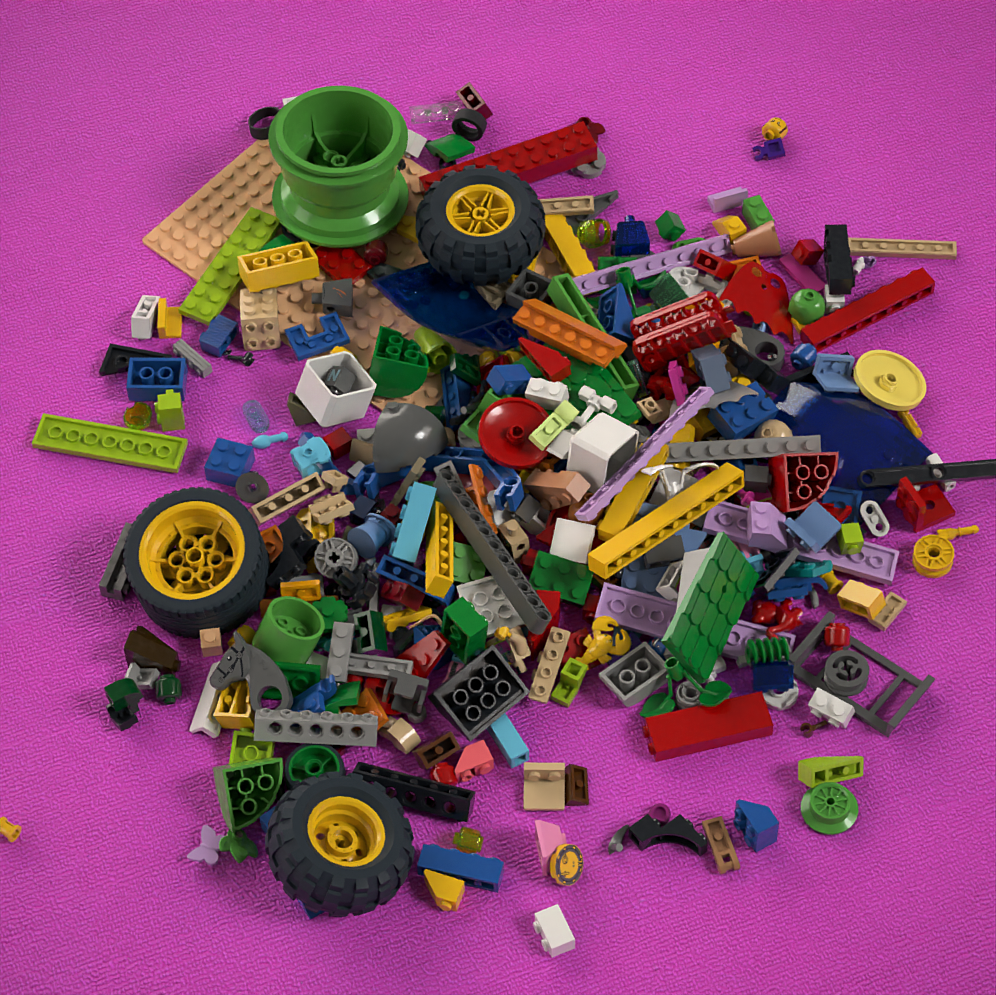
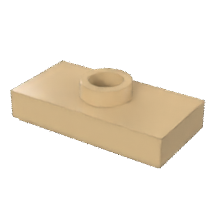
[868,591,907,631]

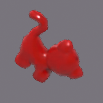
[646,367,700,401]
[751,598,803,640]

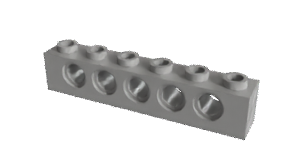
[254,708,378,747]

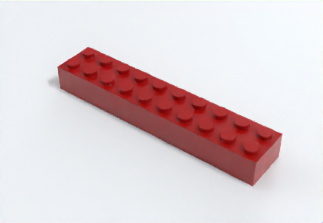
[419,121,598,196]

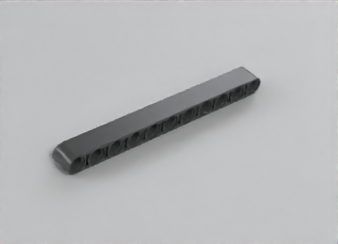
[432,469,552,635]

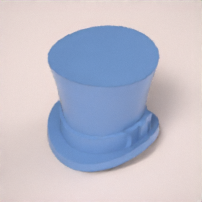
[347,513,397,559]

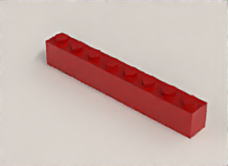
[800,267,935,353]

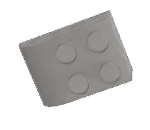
[599,641,668,707]

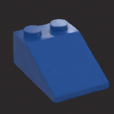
[597,283,634,343]

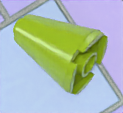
[414,326,457,374]

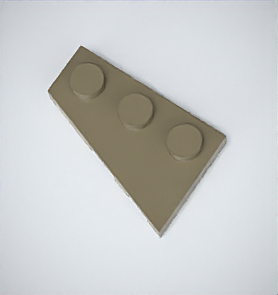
[389,457,426,506]

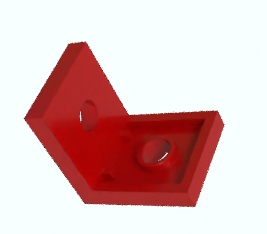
[895,476,956,533]

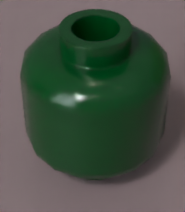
[155,674,182,705]

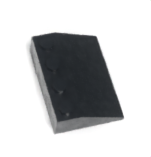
[427,645,530,742]

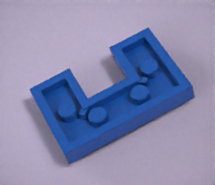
[285,312,350,361]

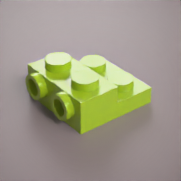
[229,728,275,764]

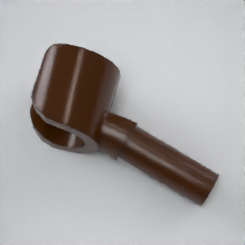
[800,720,827,738]

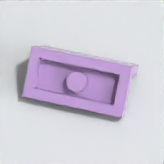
[707,187,748,213]

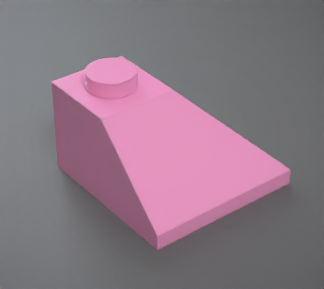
[535,820,567,876]

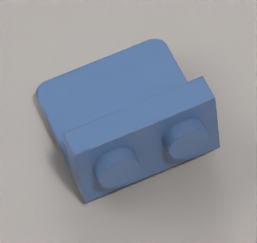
[813,353,860,394]
[784,501,842,554]

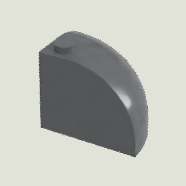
[373,402,449,473]

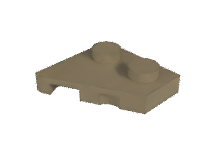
[474,281,512,310]

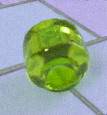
[452,827,484,854]

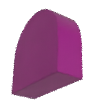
[649,803,670,826]

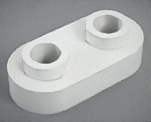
[860,500,889,537]

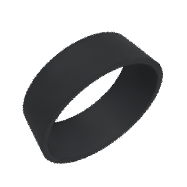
[248,107,280,140]

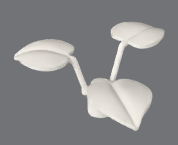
[641,462,719,501]

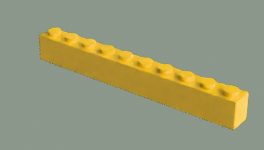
[588,462,744,580]

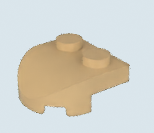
[308,492,355,525]

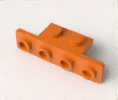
[465,464,498,534]

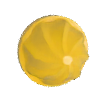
[479,351,496,367]

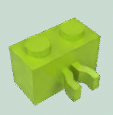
[154,389,185,432]

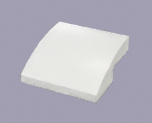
[549,518,596,564]

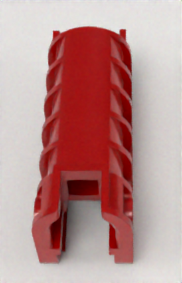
[630,291,737,373]

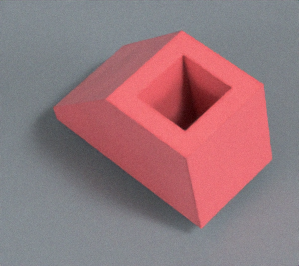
[454,740,494,783]

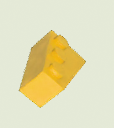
[213,680,255,730]

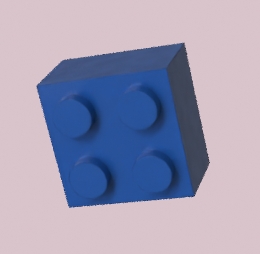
[204,438,255,487]

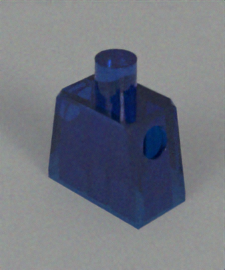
[615,215,650,256]

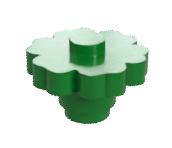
[312,596,348,634]

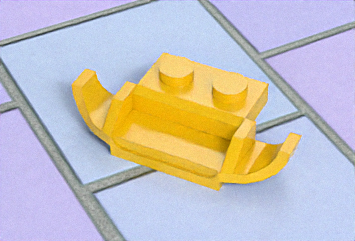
[296,507,335,574]

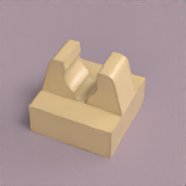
[321,470,349,493]

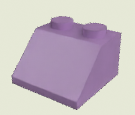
[747,501,787,549]

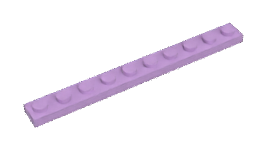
[572,234,732,295]
[574,387,714,521]

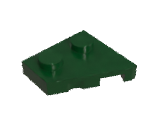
[449,353,481,387]

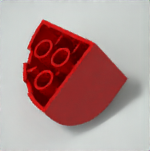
[768,452,838,513]

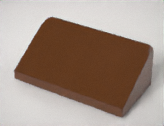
[565,764,589,806]

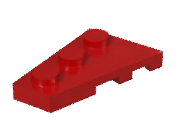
[395,630,451,679]

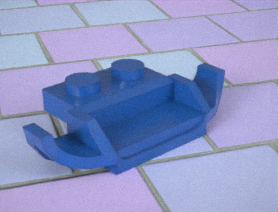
[750,576,828,602]
[290,674,337,727]

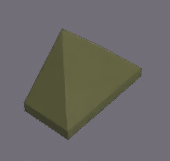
[287,392,316,426]

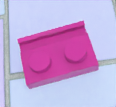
[668,360,688,406]

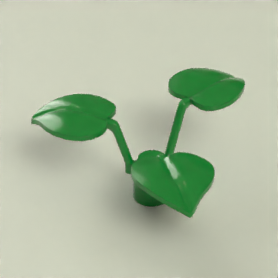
[586,266,667,319]
[639,657,732,718]

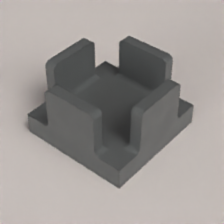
[382,668,429,715]

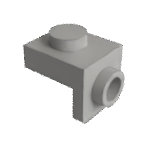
[124,663,160,689]

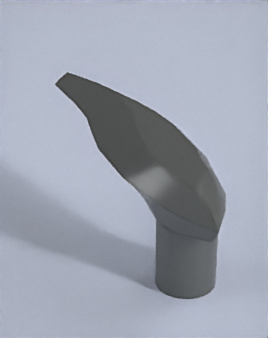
[608,824,630,855]

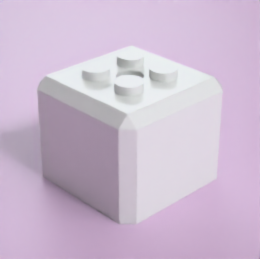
[295,351,377,427]
[566,412,639,493]

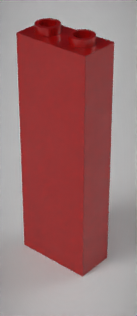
[642,691,774,762]

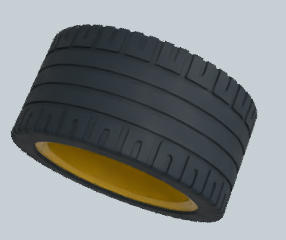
[123,487,271,639]

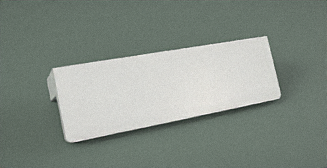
[189,661,222,738]

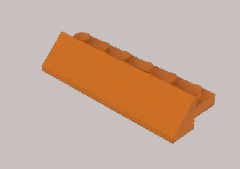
[512,298,627,368]

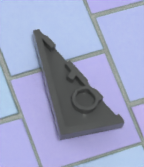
[565,190,619,235]

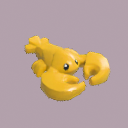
[575,615,631,670]

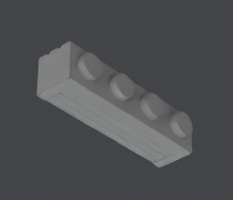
[172,339,213,378]

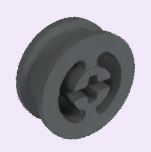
[824,650,869,697]

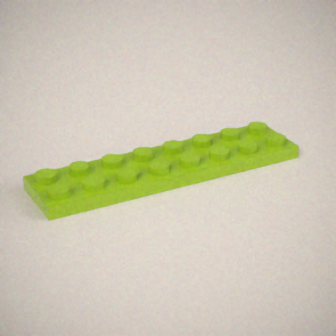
[178,207,281,326]
[32,413,188,474]

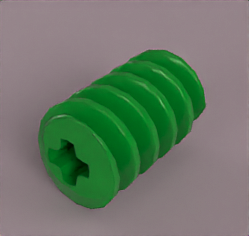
[745,636,789,664]

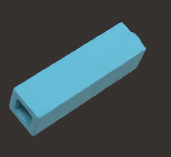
[486,713,529,769]

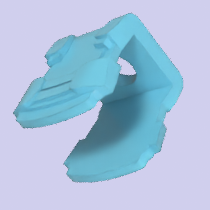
[290,436,333,479]

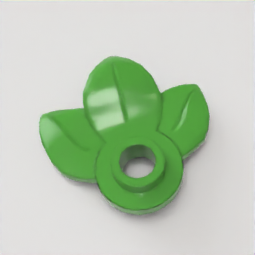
[219,829,258,864]

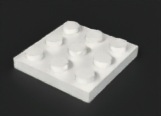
[456,576,526,638]

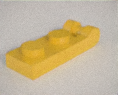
[383,605,432,632]

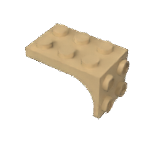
[240,288,281,351]

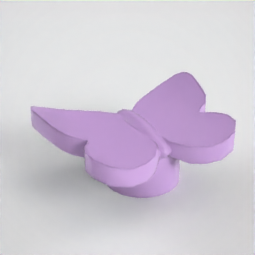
[187,825,224,866]

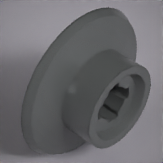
[235,472,269,504]

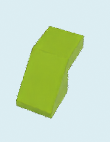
[551,657,588,708]

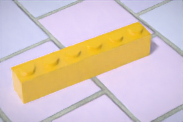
[544,215,599,296]
[596,437,669,541]
[425,501,454,598]

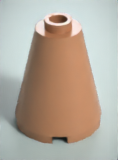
[731,220,782,258]

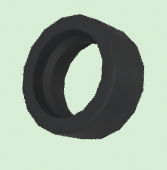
[452,108,487,141]

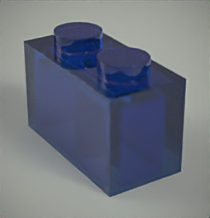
[751,660,794,693]

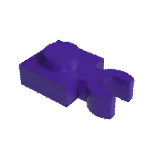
[752,137,786,161]

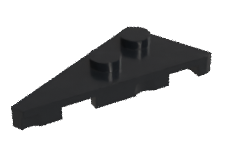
[99,343,172,376]

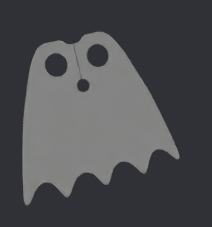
[669,381,759,417]

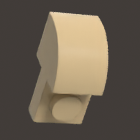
[377,716,421,754]

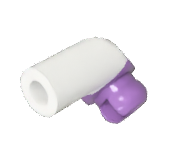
[853,256,877,276]

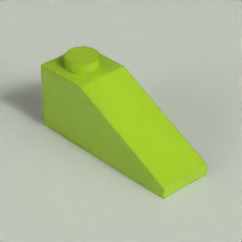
[798,756,864,788]

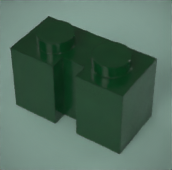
[353,610,388,655]

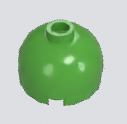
[788,288,826,325]

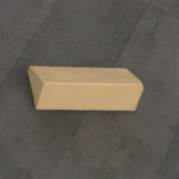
[349,438,374,465]

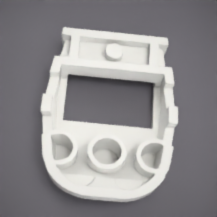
[663,266,734,307]

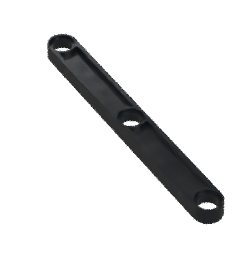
[857,459,996,489]

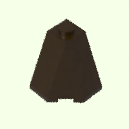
[123,626,181,676]

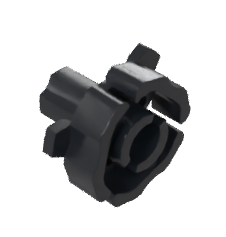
[332,562,378,610]

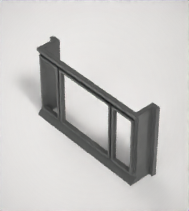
[789,611,935,738]

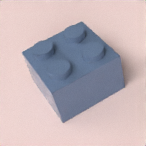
[691,344,732,394]

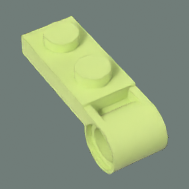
[528,399,580,451]

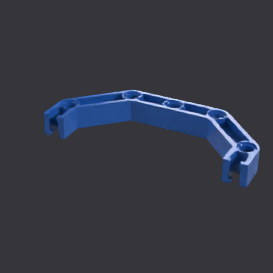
[353,446,524,512]

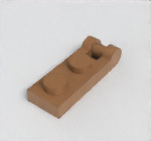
[702,816,740,875]

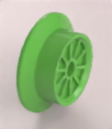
[801,782,858,835]

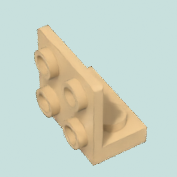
[523,762,565,811]

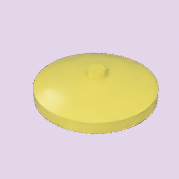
[853,350,926,411]

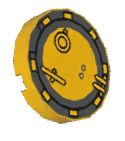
[550,843,584,886]

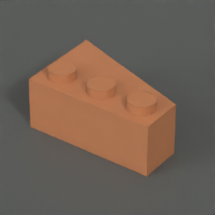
[523,468,591,511]

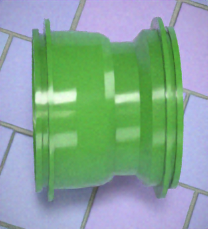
[268,86,409,248]

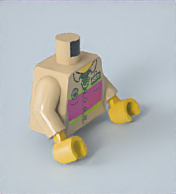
[485,625,531,675]

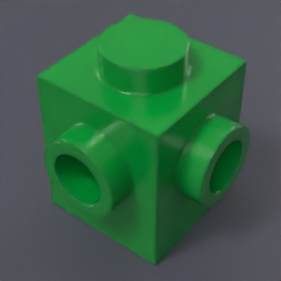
[655,210,686,242]

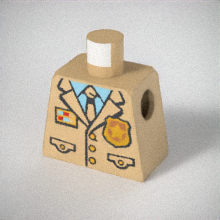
[496,519,530,565]

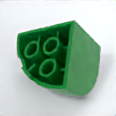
[369,326,429,398]

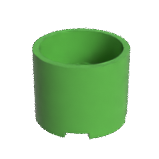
[252,596,325,664]

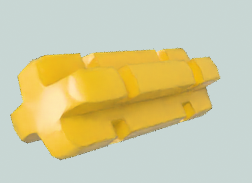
[897,410,922,439]

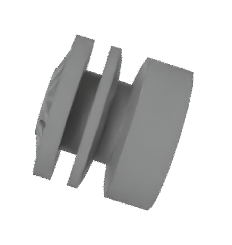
[314,537,359,579]

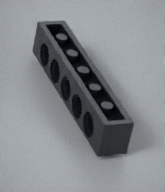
[352,762,476,822]

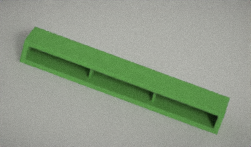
[547,273,640,400]

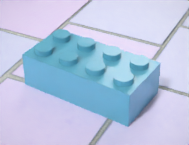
[388,481,437,567]

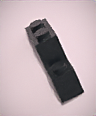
[722,340,791,396]
[266,515,312,590]
[628,814,707,857]

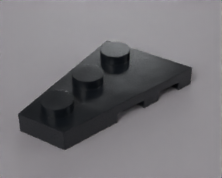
[753,547,800,594]

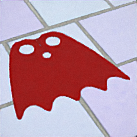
[719,261,793,344]

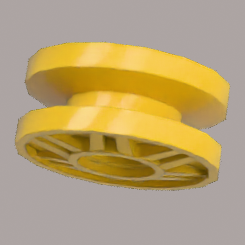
[912,534,954,578]

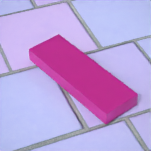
[779,253,825,294]

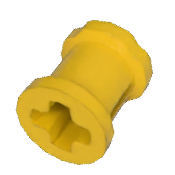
[819,570,843,594]
[0,816,22,842]

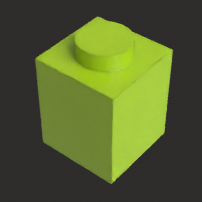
[836,523,864,555]

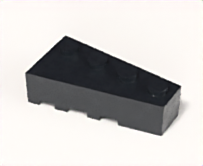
[823,224,855,295]

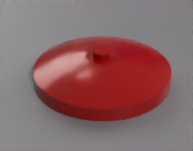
[478,397,553,469]

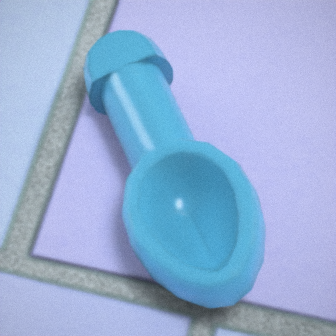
[252,432,288,449]

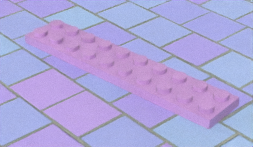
[702,501,899,586]
[594,582,796,674]

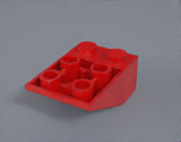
[527,590,561,661]

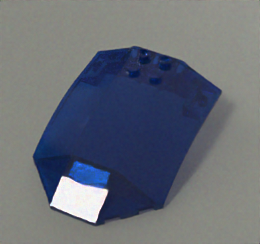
[371,262,529,352]
[772,382,933,526]

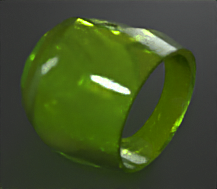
[577,218,611,248]

